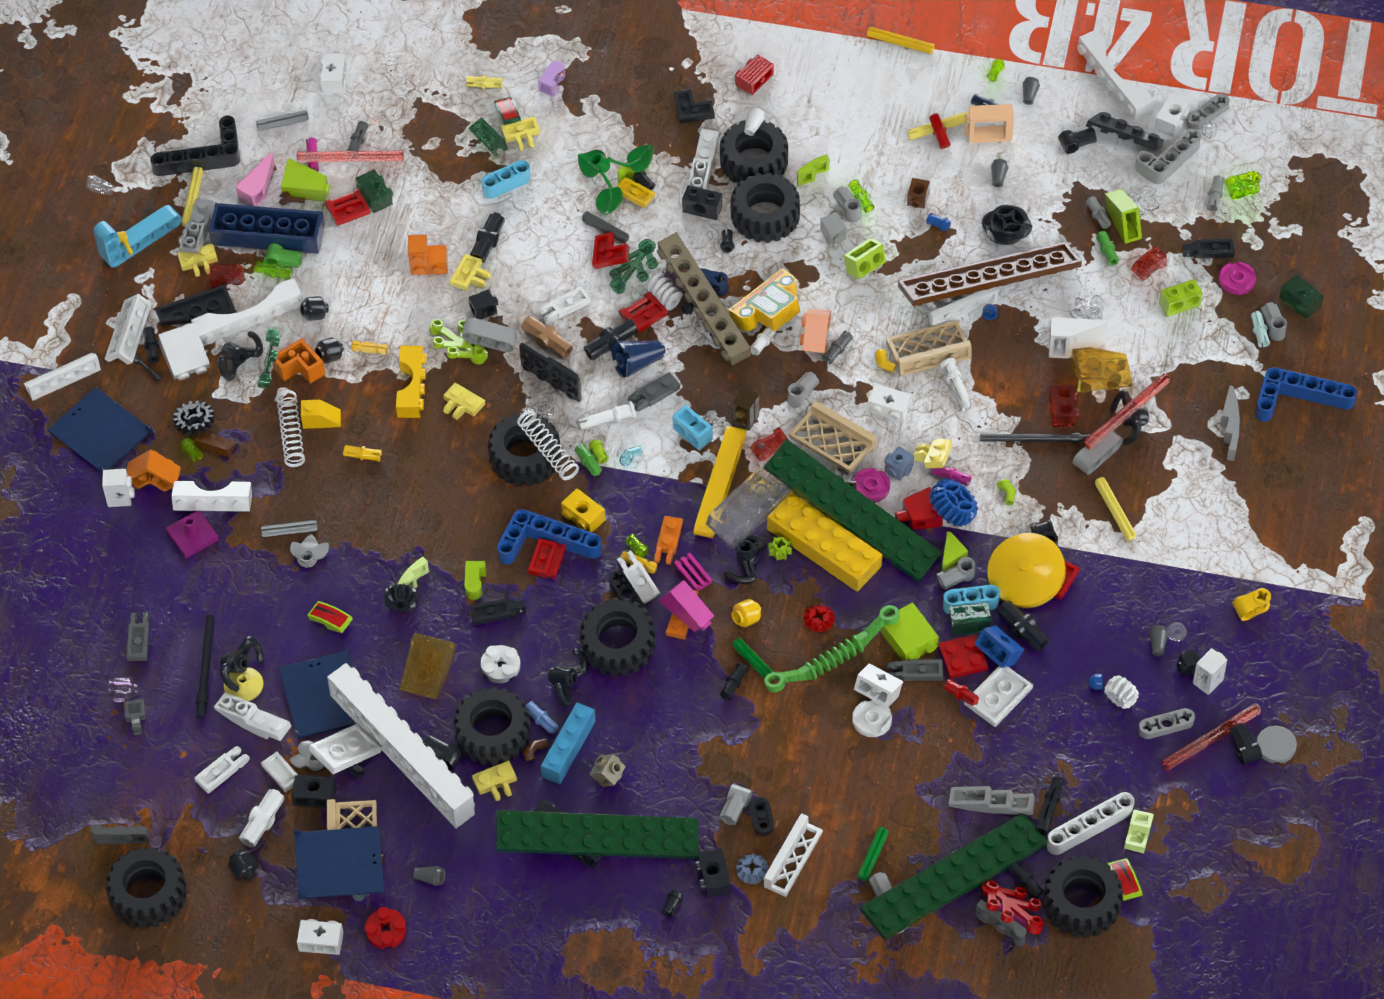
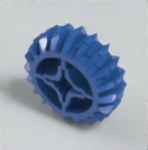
[929,478,978,527]

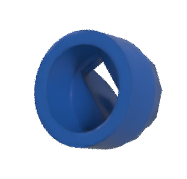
[982,304,997,320]
[1089,674,1103,690]

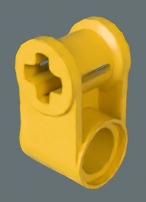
[1232,588,1271,621]

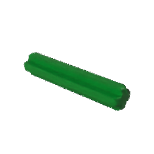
[733,638,773,683]
[858,827,888,881]

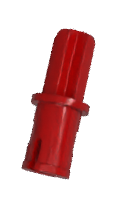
[929,113,951,149]
[944,679,979,706]

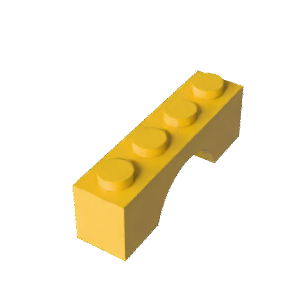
[396,346,427,418]

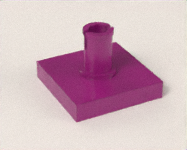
[166,511,219,559]

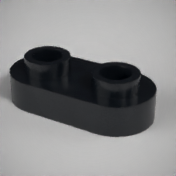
[750,797,774,836]

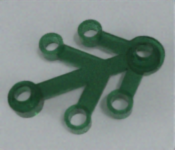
[609,239,659,294]
[257,326,281,389]

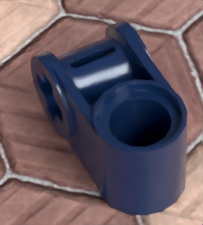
[692,268,729,296]

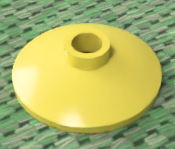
[224,667,264,701]

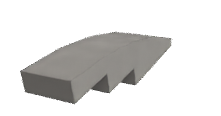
[1220,386,1240,461]
[949,786,1035,815]

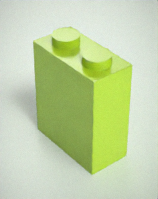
[879,603,939,661]

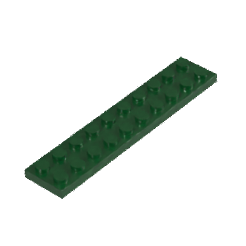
[763,439,942,583]
[496,810,699,859]
[860,814,1047,941]

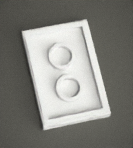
[964,666,1033,727]
[309,724,381,774]

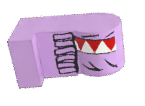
[538,61,565,97]

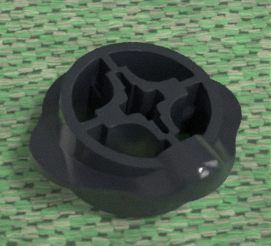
[981,205,1033,245]

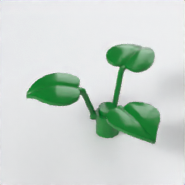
[578,144,654,215]

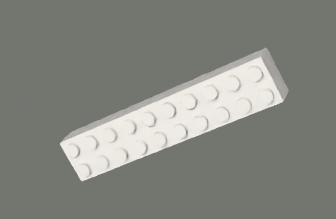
[327,663,475,829]

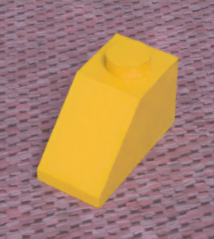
[301,400,341,429]

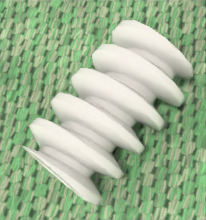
[643,272,683,311]

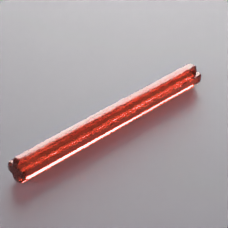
[296,150,404,162]
[1083,373,1170,450]
[1162,703,1261,770]

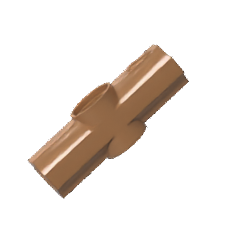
[521,316,573,359]

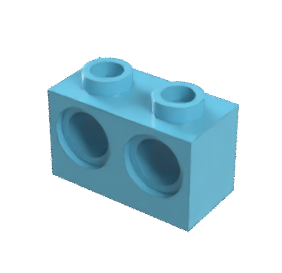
[672,405,713,451]

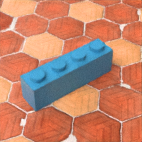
[541,703,596,784]

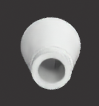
[744,108,765,136]

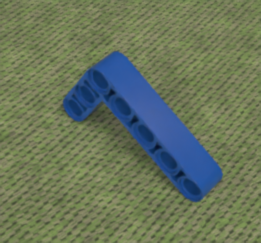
[1256,367,1357,422]
[497,509,602,564]

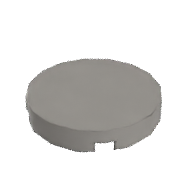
[1257,726,1297,763]

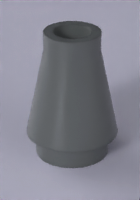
[1022,77,1040,105]
[991,159,1009,187]
[1149,625,1168,656]
[413,866,445,886]

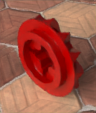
[803,603,835,632]

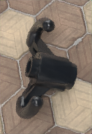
[218,331,263,381]
[1110,389,1149,445]
[724,534,766,584]
[220,636,264,692]
[548,648,589,707]

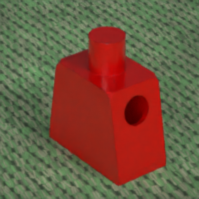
[895,487,943,530]

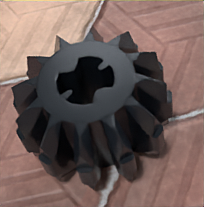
[384,582,417,613]

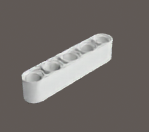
[1047,792,1134,855]

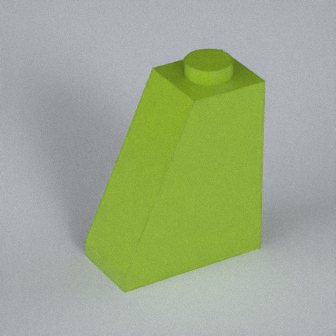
[281,158,331,202]
[1105,189,1142,244]

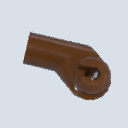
[523,738,548,761]

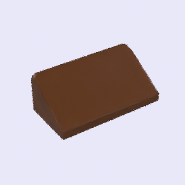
[194,431,237,458]

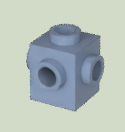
[884,446,914,481]

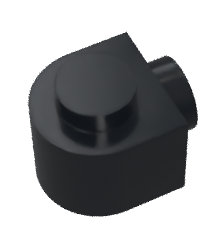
[1177,650,1200,676]

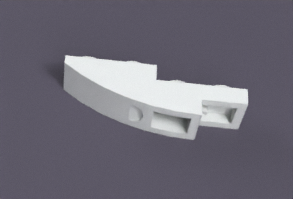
[688,129,719,190]
[214,692,291,741]

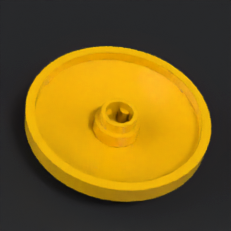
[987,533,1066,608]

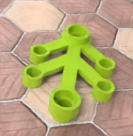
[429,319,488,364]

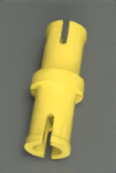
[466,75,503,89]

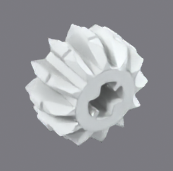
[1104,675,1139,709]

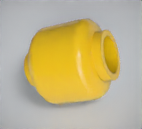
[732,599,761,627]

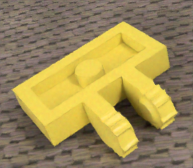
[500,116,540,151]
[177,243,218,277]
[450,254,491,291]
[443,383,485,420]
[913,439,953,468]
[472,761,517,801]

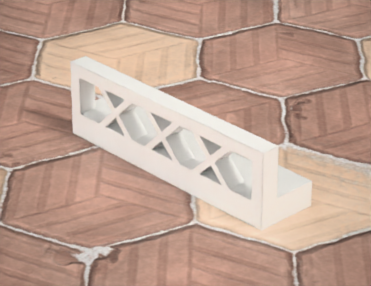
[105,294,152,365]
[24,353,101,401]
[764,813,823,897]

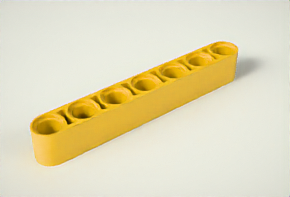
[694,426,746,539]

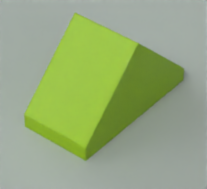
[942,532,968,571]

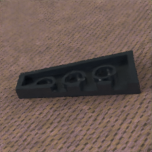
[1086,112,1164,151]
[155,284,237,326]

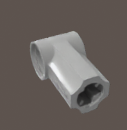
[833,186,862,222]
[1261,302,1287,341]
[787,371,819,408]
[937,557,975,590]
[720,784,753,825]

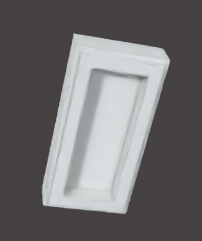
[261,752,297,793]

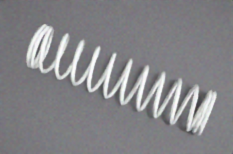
[276,390,305,467]
[517,410,579,480]

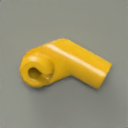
[874,349,897,373]

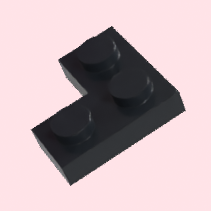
[674,89,715,123]

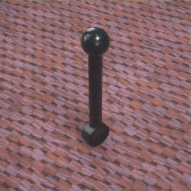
[134,356,161,381]

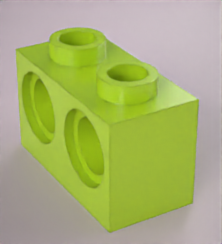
[844,238,886,279]
[1159,279,1203,317]

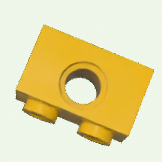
[561,488,606,533]

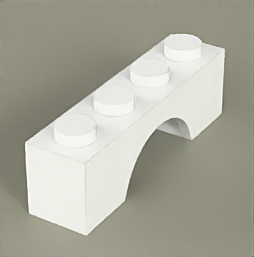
[172,481,252,511]

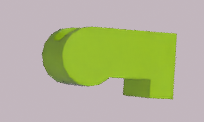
[465,561,486,600]

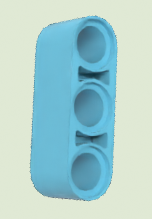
[482,160,531,199]
[943,585,1000,615]

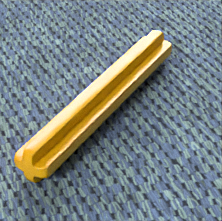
[867,27,935,54]

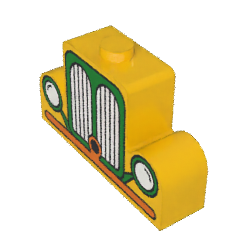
[728,269,800,331]

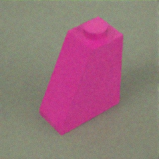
[659,580,714,632]

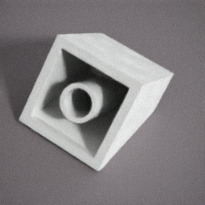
[158,322,210,380]

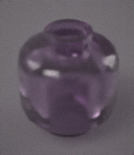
[108,676,138,702]

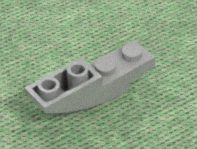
[179,199,214,253]

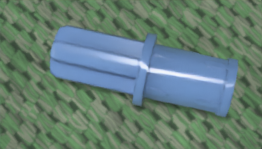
[526,701,559,734]

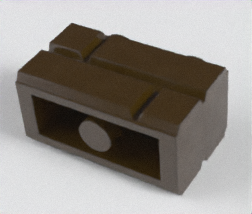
[733,387,759,431]

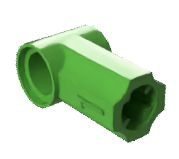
[263,243,302,268]

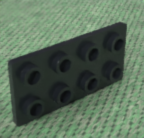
[519,343,582,402]

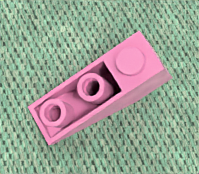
[236,153,275,206]

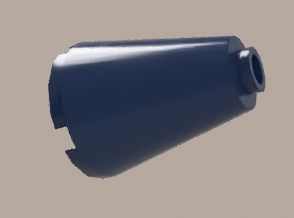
[611,340,666,378]

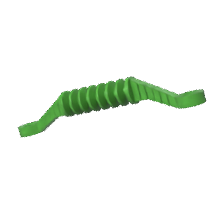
[765,605,900,692]

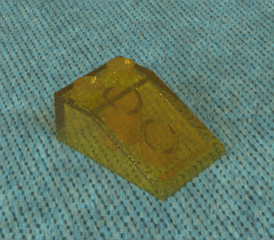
[1070,347,1133,393]
[399,633,457,699]

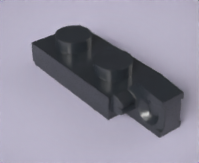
[1182,238,1235,258]
[470,598,526,626]

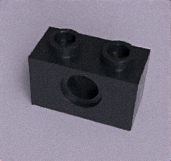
[682,185,723,220]
[291,774,337,809]
[695,848,731,898]

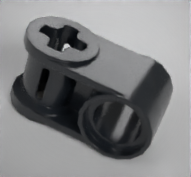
[1030,519,1058,546]

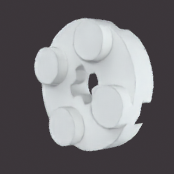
[481,645,520,683]

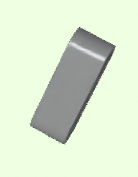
[462,317,517,352]
[1072,427,1123,475]

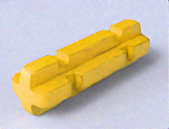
[351,340,388,355]
[621,552,657,574]

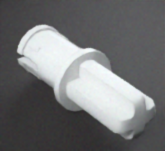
[750,327,777,356]

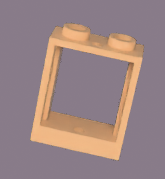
[965,104,1014,143]

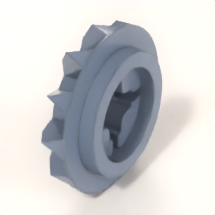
[736,853,768,884]

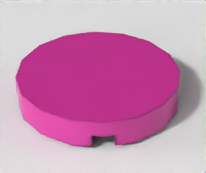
[1219,262,1256,295]
[853,468,891,503]

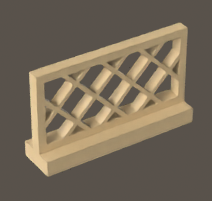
[886,320,972,376]
[789,401,877,473]
[327,799,377,857]

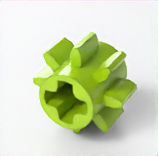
[768,536,792,561]

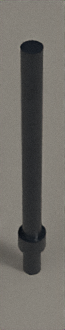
[980,432,1095,444]
[196,615,214,719]

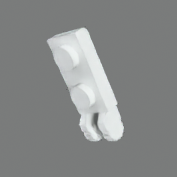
[538,287,591,324]
[617,550,661,604]
[194,746,250,794]

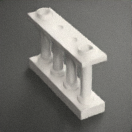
[925,259,998,327]

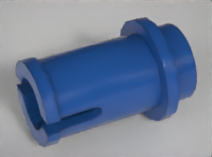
[926,213,951,231]

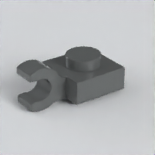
[124,699,146,735]

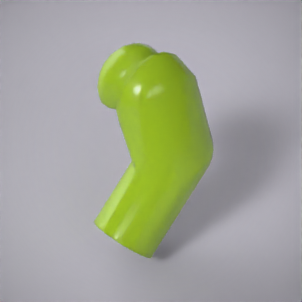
[997,479,1016,505]

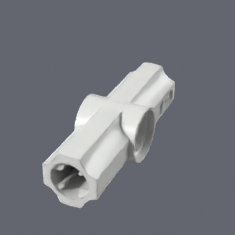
[239,789,285,848]

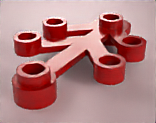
[981,881,1043,935]

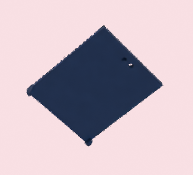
[48,387,152,474]
[279,651,357,739]
[294,826,384,900]

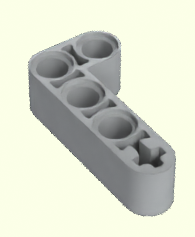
[1135,129,1201,184]

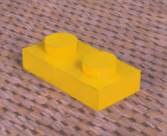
[616,177,655,209]

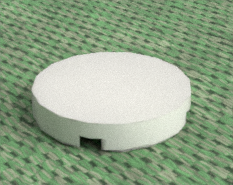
[853,700,892,737]

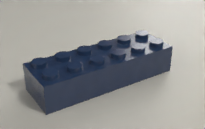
[208,203,325,254]

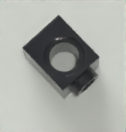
[468,289,499,320]

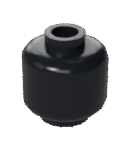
[300,296,329,321]
[315,337,344,364]
[228,849,258,881]

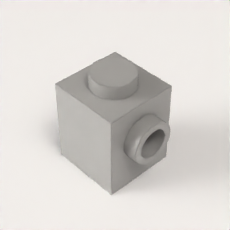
[820,212,846,245]

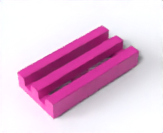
[674,553,712,591]

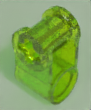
[1224,171,1261,200]

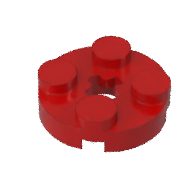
[365,907,406,949]

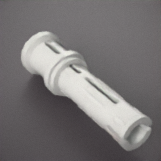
[940,358,974,412]
[578,401,636,430]

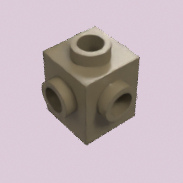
[590,754,626,787]

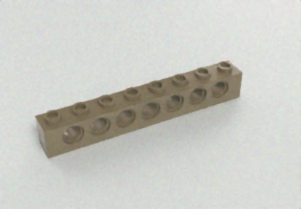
[657,232,751,366]

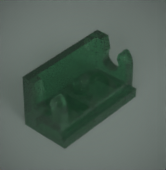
[468,117,508,156]
[949,602,991,635]

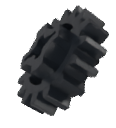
[173,400,215,436]

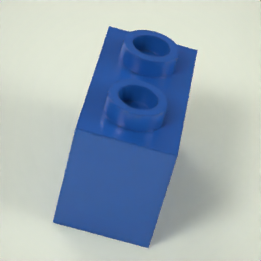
[975,625,1024,668]

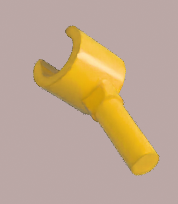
[117,231,133,255]

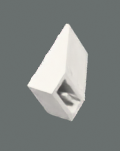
[1049,317,1108,358]

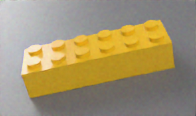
[767,492,882,592]

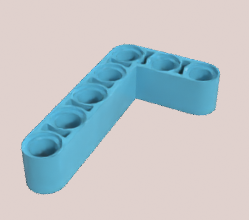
[94,205,182,267]

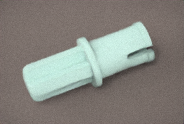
[1251,311,1270,347]

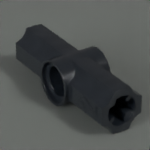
[470,212,505,263]
[584,319,638,360]
[997,601,1050,652]

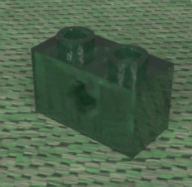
[355,169,394,213]
[1279,274,1324,319]

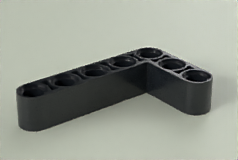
[150,115,240,176]

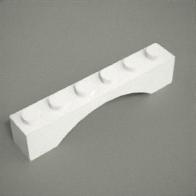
[1077,29,1154,120]
[191,278,303,346]

